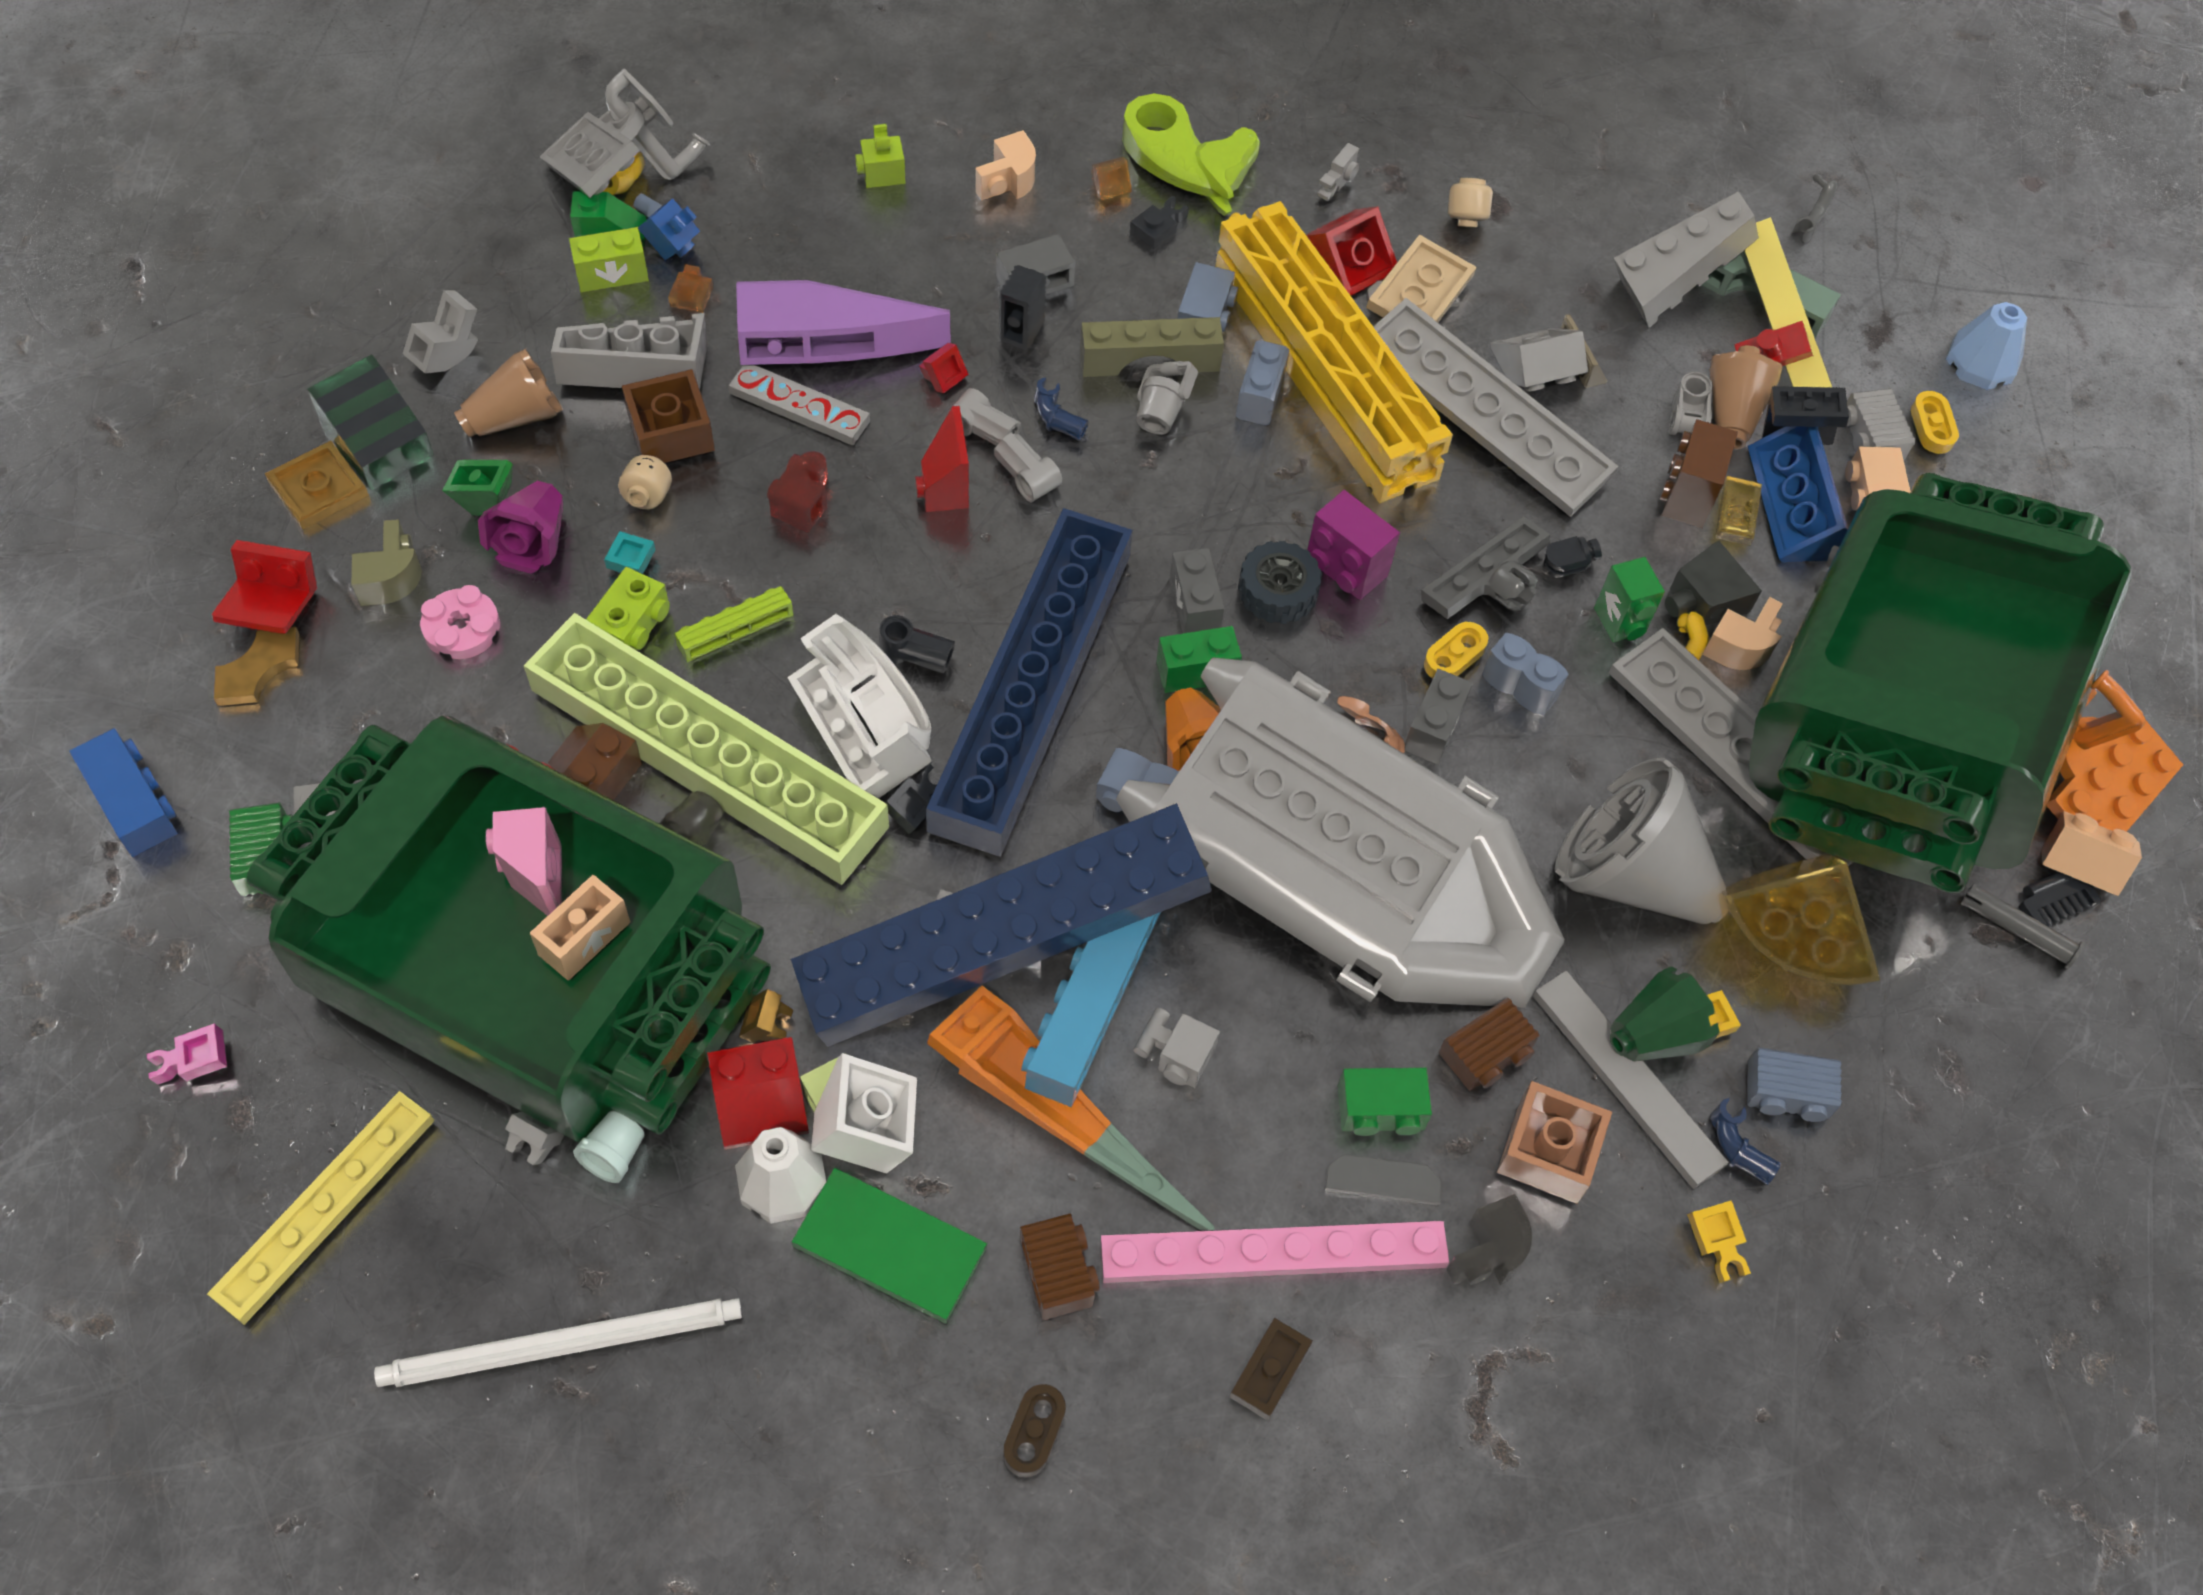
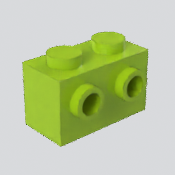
[586,567,670,651]

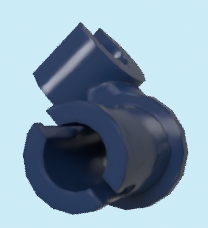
[1034,377,1089,442]
[1710,1097,1781,1186]

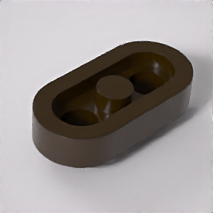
[1003,1384,1066,1477]

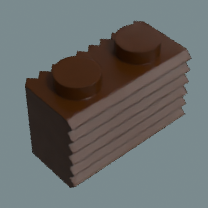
[1438,998,1539,1091]
[1019,1213,1100,1320]

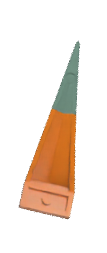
[927,986,1215,1231]

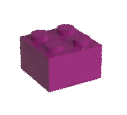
[1307,490,1400,600]

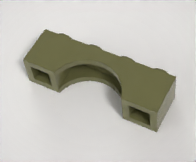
[1080,317,1224,377]

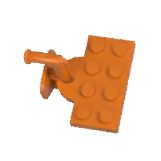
[2047,670,2183,832]

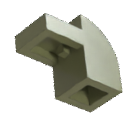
[351,519,422,606]

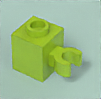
[855,124,906,188]

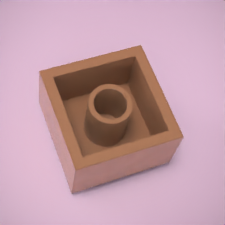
[1497,1081,1612,1204]

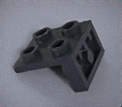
[1762,386,1849,445]

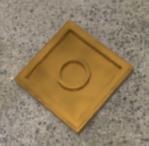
[265,441,369,530]

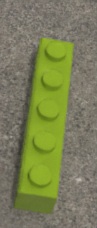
[675,586,793,663]

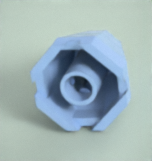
[1946,302,2027,390]

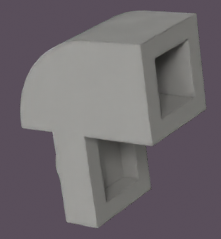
[403,290,478,373]

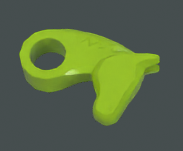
[1122,93,1260,216]

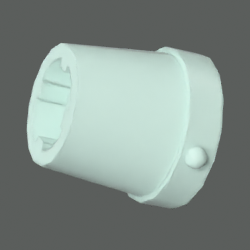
[573,1111,645,1183]

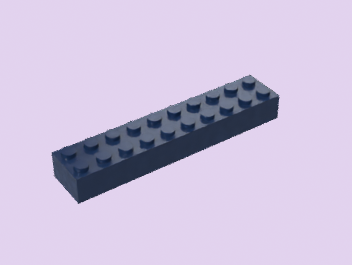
[926,508,1133,857]
[790,803,1212,1047]

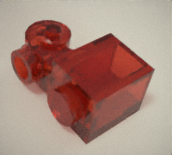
[767,451,828,533]

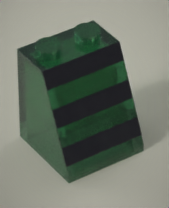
[307,354,434,490]

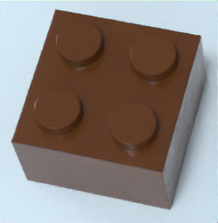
[622,369,715,463]
[1659,419,1738,529]

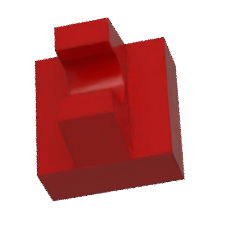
[919,343,969,393]

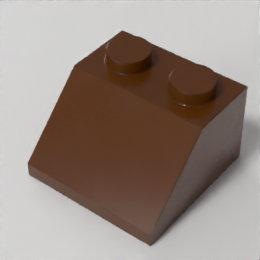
[547,723,642,800]

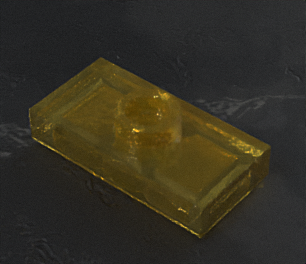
[1715,476,1762,546]

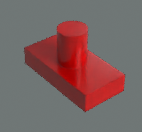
[1734,320,1813,366]

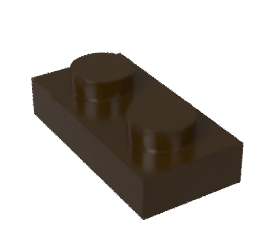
[1229,1317,1313,1421]

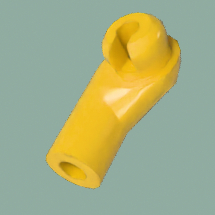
[1677,612,1710,660]

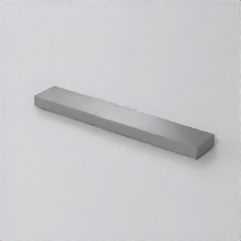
[1533,971,1729,1190]

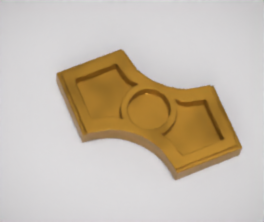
[214,627,299,706]

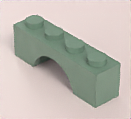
[1702,251,1841,339]

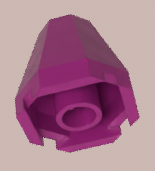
[478,480,563,574]

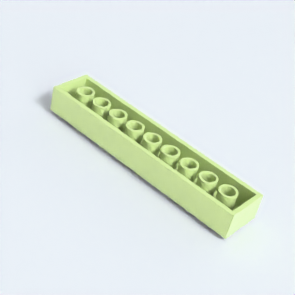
[524,613,889,885]

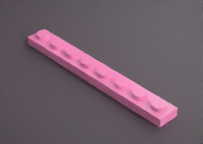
[1100,1221,1449,1283]

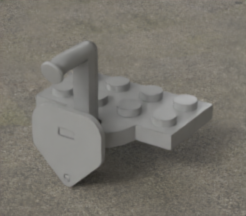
[540,68,711,198]

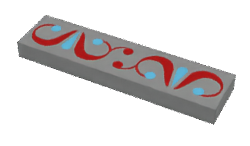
[728,365,870,445]

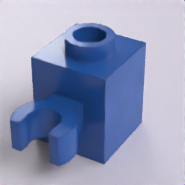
[638,198,700,260]

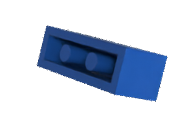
[69,728,178,858]

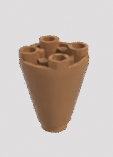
[1709,345,1782,450]
[454,348,563,438]

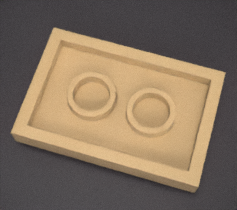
[1366,234,1477,322]

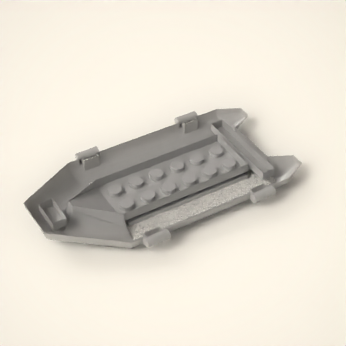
[1116,657,1565,1008]

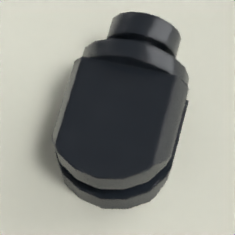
[1544,536,1602,578]

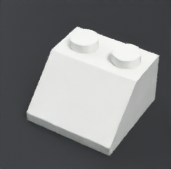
[811,1053,917,1174]

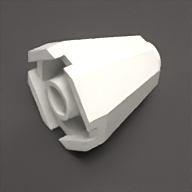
[735,1127,826,1224]

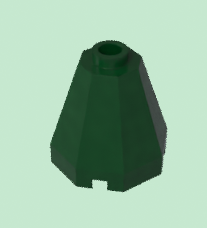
[1610,966,1720,1062]

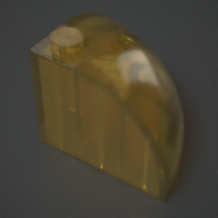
[1722,854,1880,985]

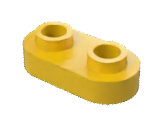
[1911,391,1959,454]
[1424,622,1488,679]

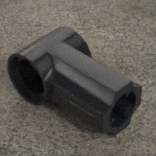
[879,615,955,674]

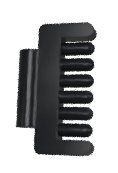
[2019,871,2102,927]

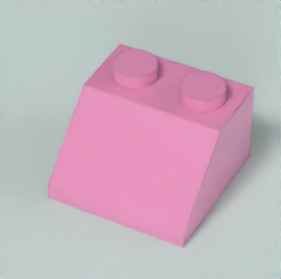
[486,807,562,916]

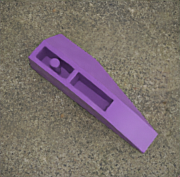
[736,280,951,365]

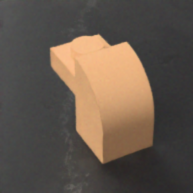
[976,130,1036,201]
[1703,597,1783,670]

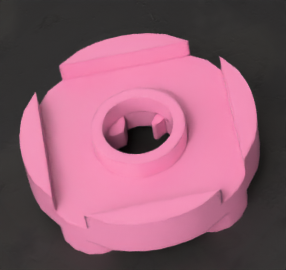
[420,585,500,660]

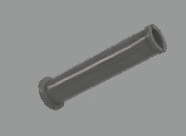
[1960,883,2086,969]

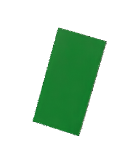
[791,1168,987,1324]

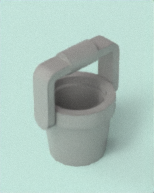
[1136,361,1198,435]

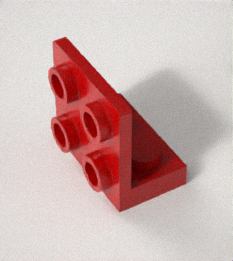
[212,540,317,634]

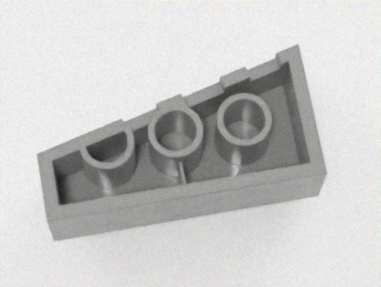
[551,313,708,389]

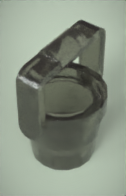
[659,791,724,848]

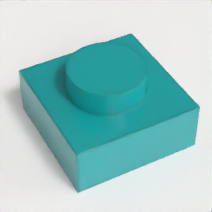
[604,531,656,574]

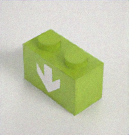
[569,227,649,292]

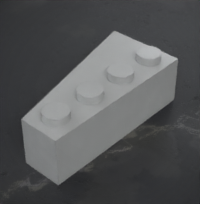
[1614,191,1759,328]

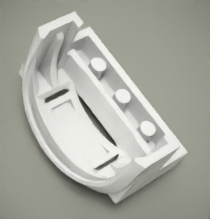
[787,614,932,798]

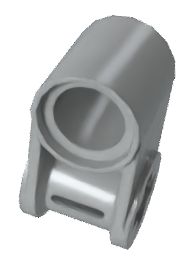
[1668,371,1712,436]

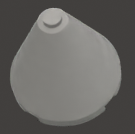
[1555,757,1730,924]

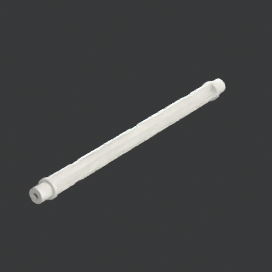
[374,1298,742,1387]

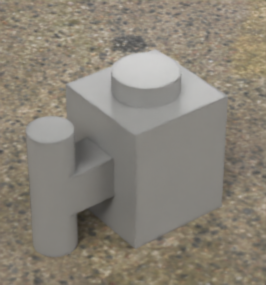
[1133,1008,1220,1088]

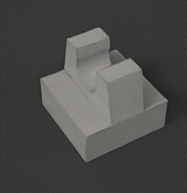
[505,1112,564,1165]

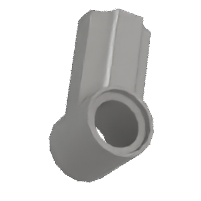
[945,388,1021,446]
[994,432,1063,502]

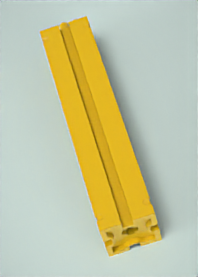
[1215,201,1453,504]

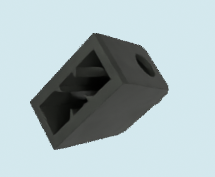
[1665,541,1762,626]

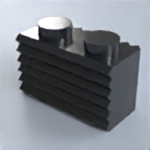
[999,265,1047,350]

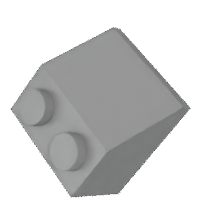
[1490,328,1588,391]

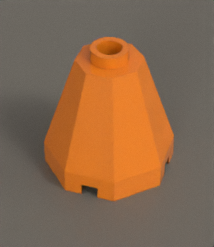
[1165,687,1221,771]

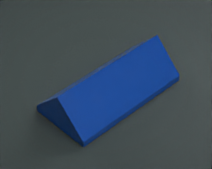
[1747,426,1848,562]

